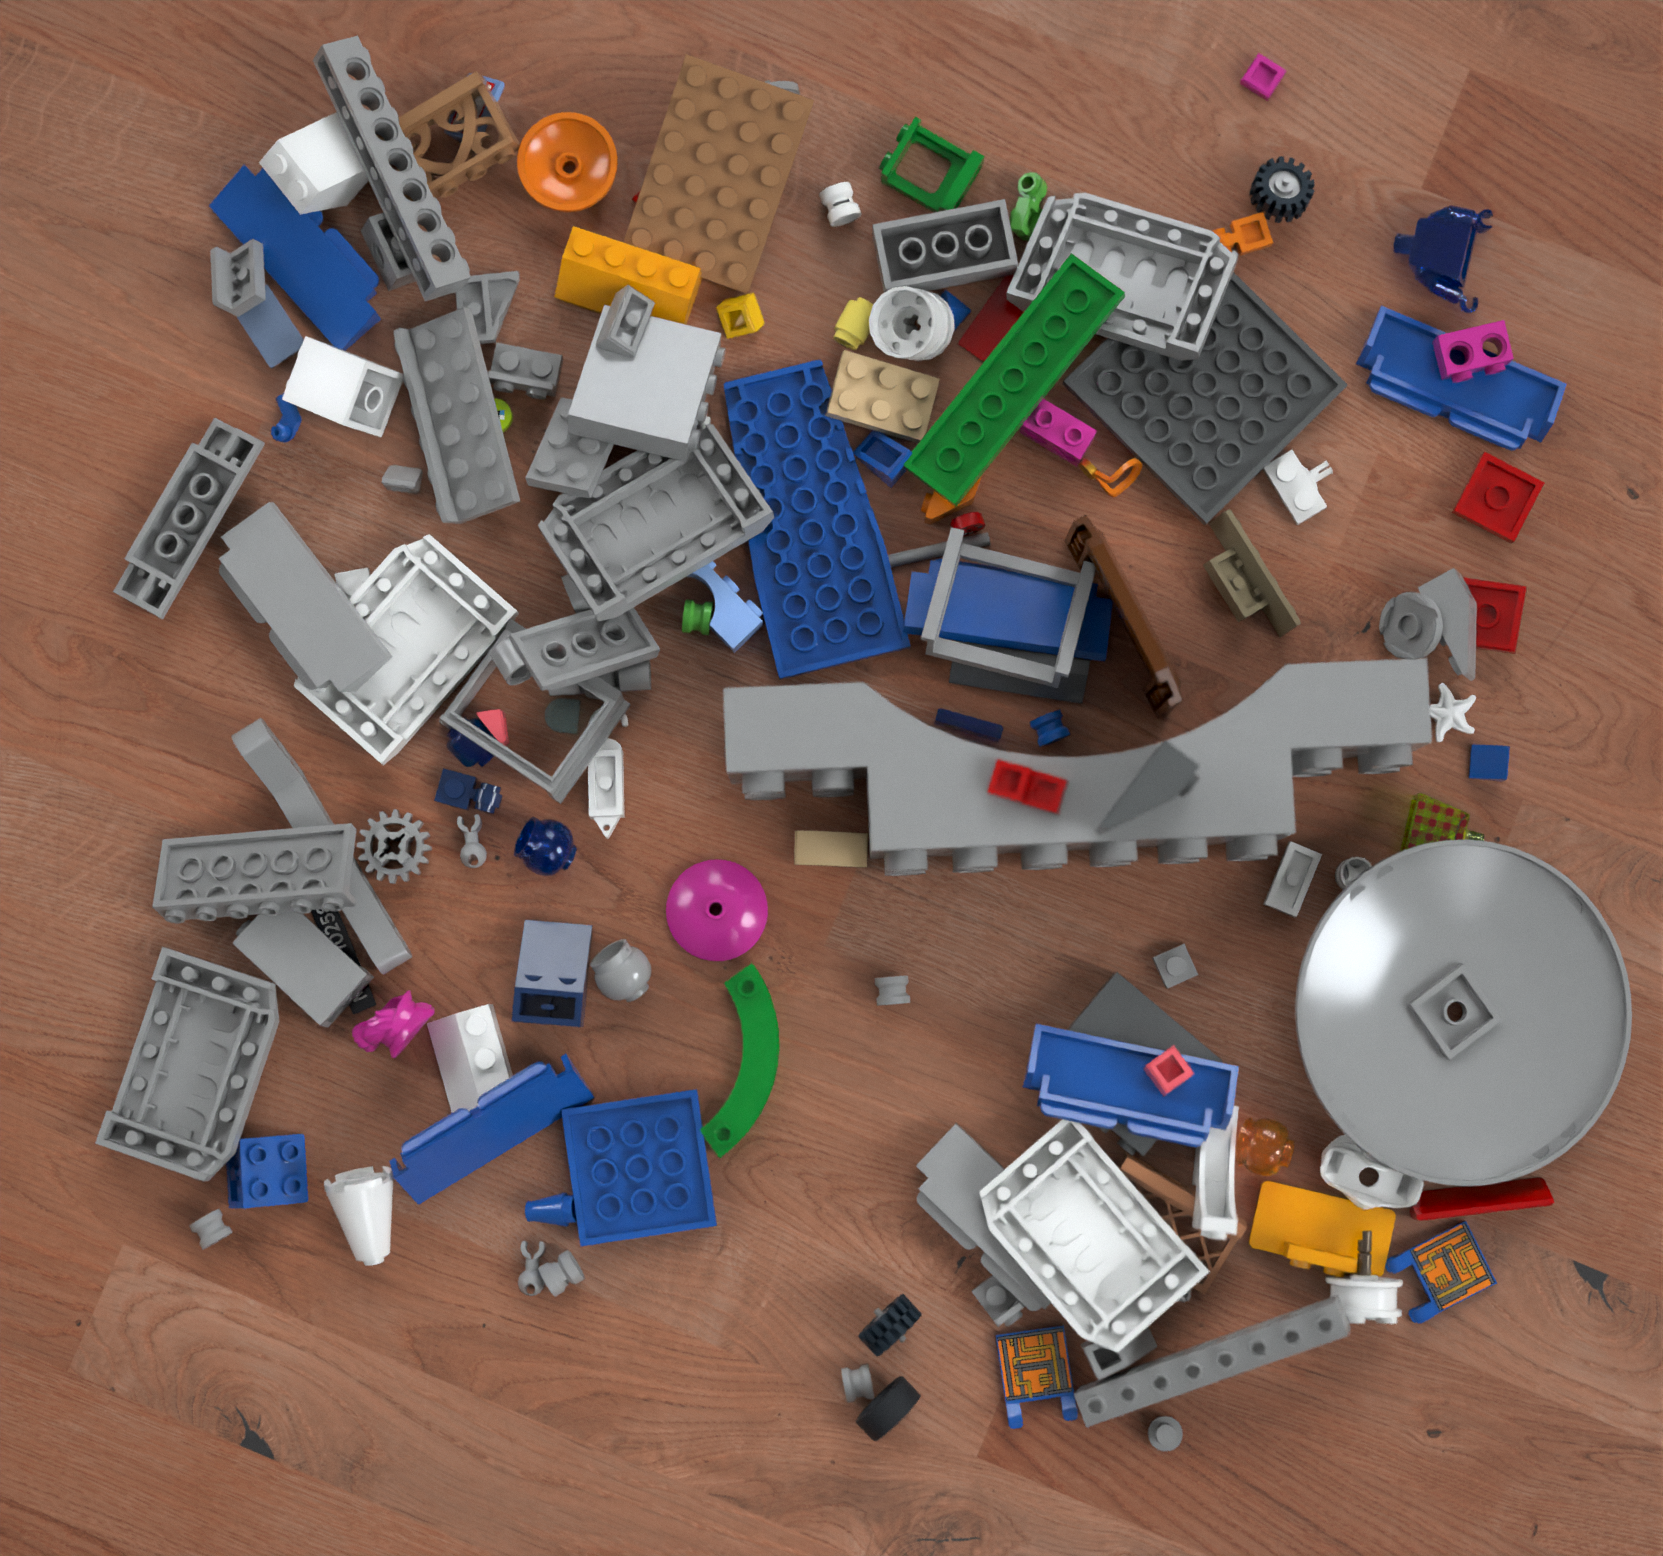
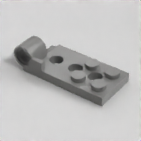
[490,607,660,691]

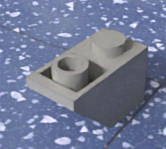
[1080,1326,1158,1380]

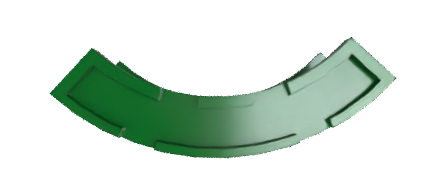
[700,963,780,1159]

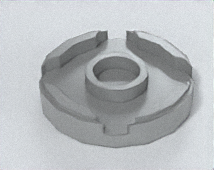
[1379,592,1443,659]

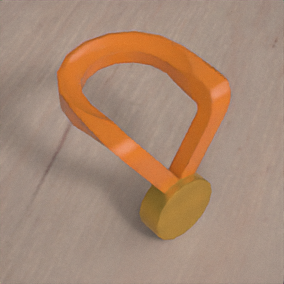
[1078,458,1143,497]

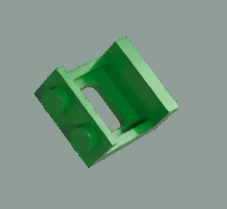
[879,116,985,213]

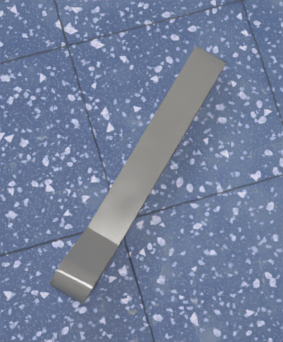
[231,718,413,975]

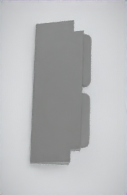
[218,502,393,692]
[916,1123,1051,1311]

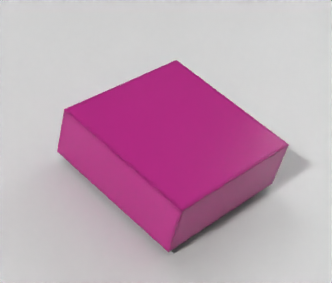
[1239,53,1287,101]

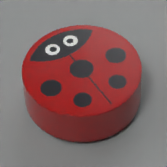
[950,512,985,536]

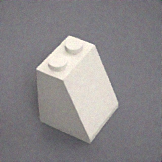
[259,112,369,215]
[282,336,403,437]

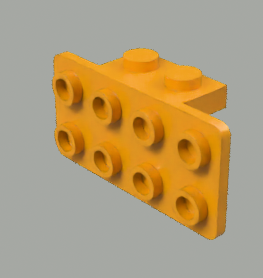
[1248,1181,1396,1278]

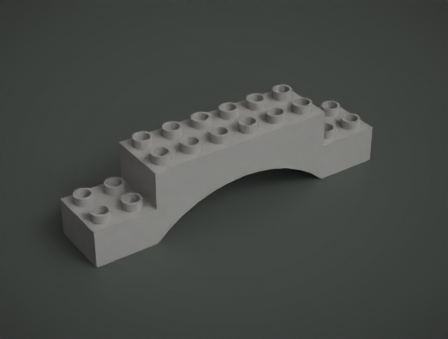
[723,658,1432,876]

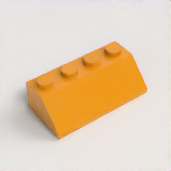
[554,226,702,325]

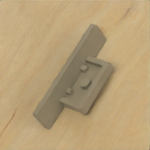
[1203,509,1301,637]

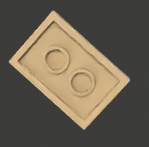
[825,350,940,443]

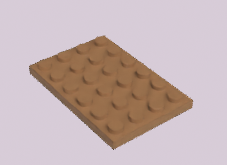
[623,54,814,294]

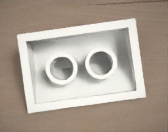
[427,1004,513,1113]

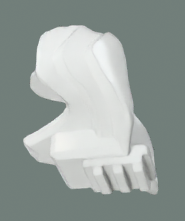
[1320,1135,1424,1209]

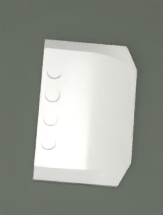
[294,534,519,765]
[979,1119,1210,1353]

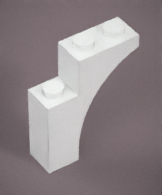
[1192,1106,1239,1240]

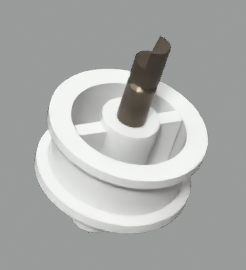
[1325,1230,1403,1324]

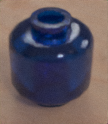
[446,717,497,767]

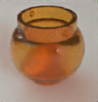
[1235,1118,1295,1176]

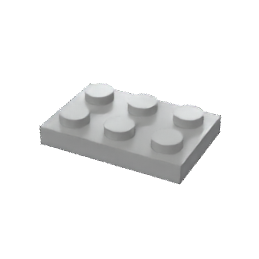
[525,397,614,499]

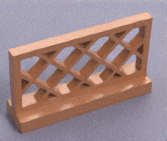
[1119,1152,1247,1295]

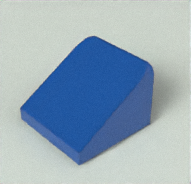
[1468,744,1510,782]

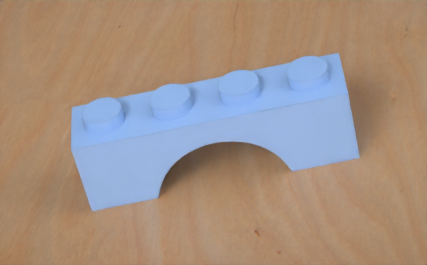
[686,561,763,653]

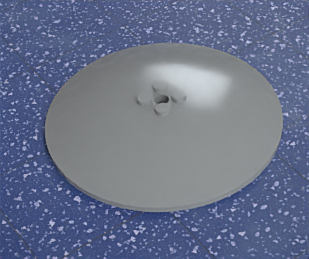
[1295,840,1632,1186]

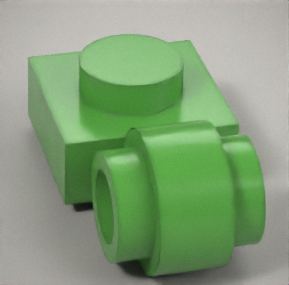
[1010,172,1047,241]

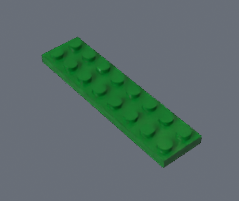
[903,253,1125,507]

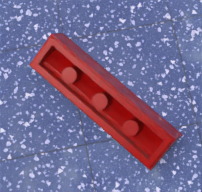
[1409,1177,1554,1221]

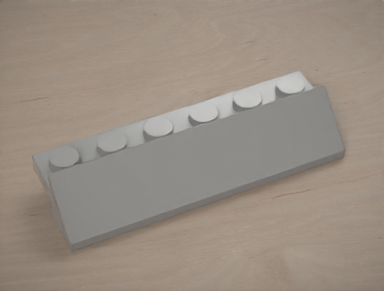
[113,418,265,619]

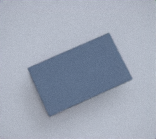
[236,285,304,369]

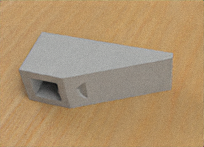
[1418,568,1477,681]

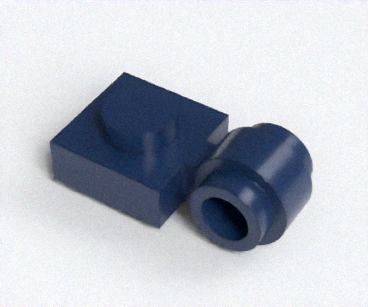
[434,768,503,814]

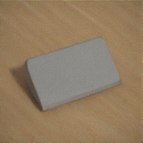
[595,285,655,358]

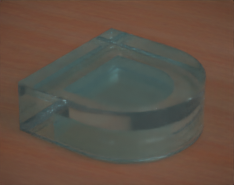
[545,698,581,735]

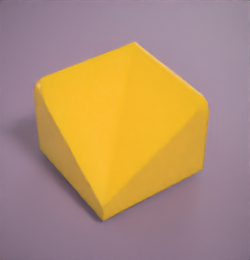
[716,292,764,339]

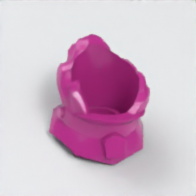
[352,990,435,1058]

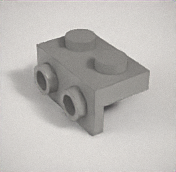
[210,239,266,317]

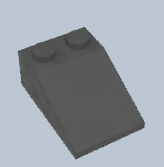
[1095,740,1200,835]

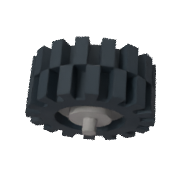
[1250,156,1315,223]
[858,1294,922,1357]

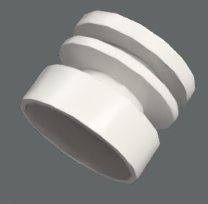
[869,286,954,361]

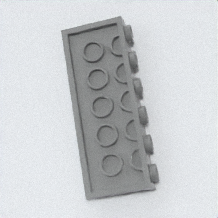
[393,307,521,524]
[152,823,357,924]

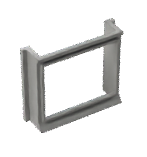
[921,527,1096,688]
[439,618,630,804]

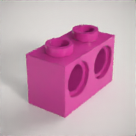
[1432,320,1514,383]
[1019,399,1097,467]

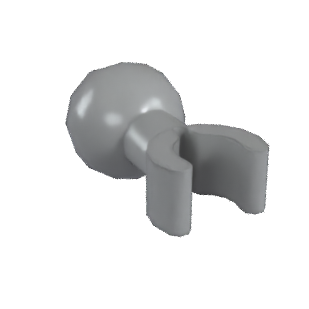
[457,814,487,868]
[518,1241,546,1296]

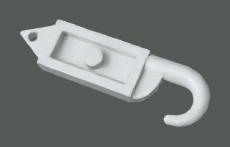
[588,707,628,839]

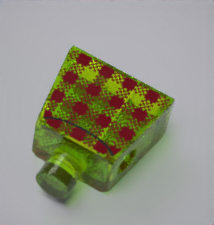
[1400,793,1485,851]

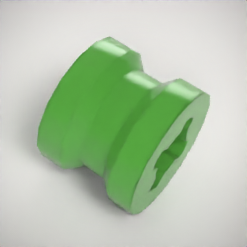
[682,599,713,636]

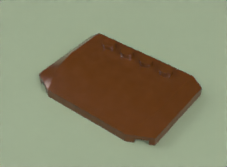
[1064,515,1183,719]

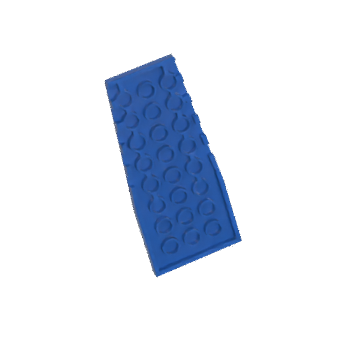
[724,360,911,680]

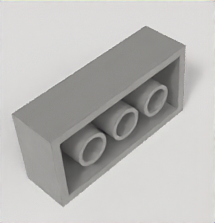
[872,199,1018,293]

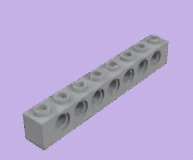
[313,36,471,301]
[1074,1295,1351,1427]

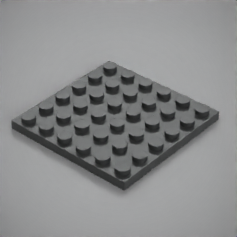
[1062,272,1348,526]

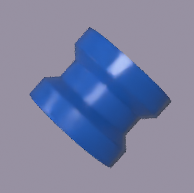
[1029,709,1071,747]

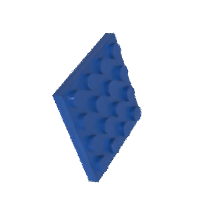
[561,1089,717,1247]

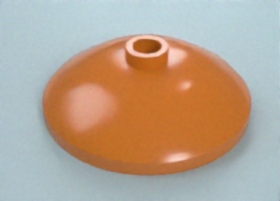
[517,112,618,212]

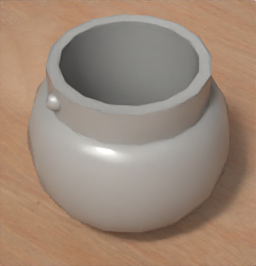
[590,939,652,1002]

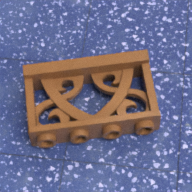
[376,71,520,201]

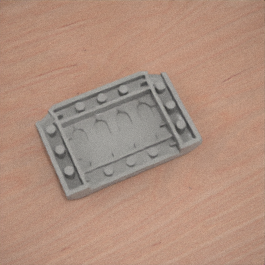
[1006,193,1238,361]
[538,424,774,621]
[95,947,280,1181]

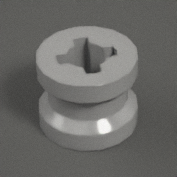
[874,976,910,1006]
[189,1208,233,1250]
[841,1364,874,1403]

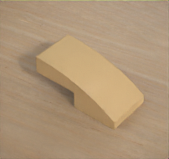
[794,830,868,868]

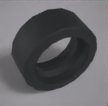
[856,1376,921,1441]

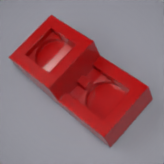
[987,759,1069,815]

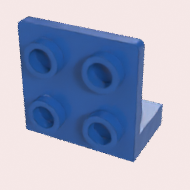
[226,1134,308,1209]

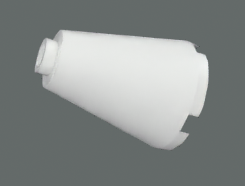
[324,1166,393,1266]

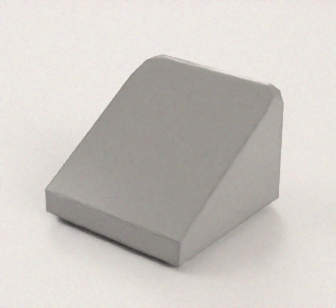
[381,465,423,494]

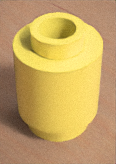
[833,297,874,350]

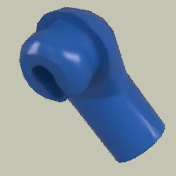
[271,394,302,443]

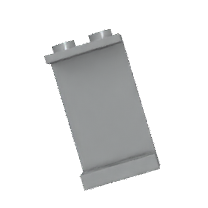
[232,911,374,1028]

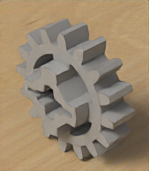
[356,809,432,884]

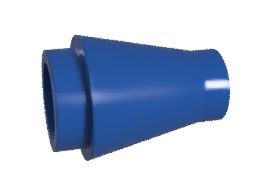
[525,1192,577,1227]

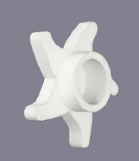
[1430,683,1476,742]

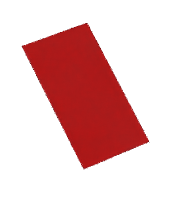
[957,275,1024,362]

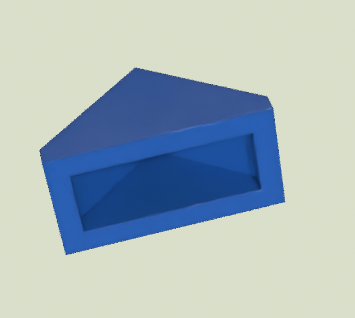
[853,430,912,488]

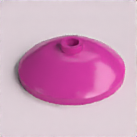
[666,859,768,961]

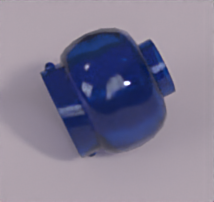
[514,817,577,876]

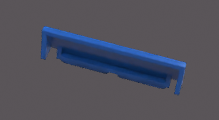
[209,164,381,351]
[1356,306,1567,451]
[903,559,1113,662]
[1023,1024,1239,1147]
[389,1054,595,1205]

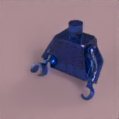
[1393,205,1493,313]

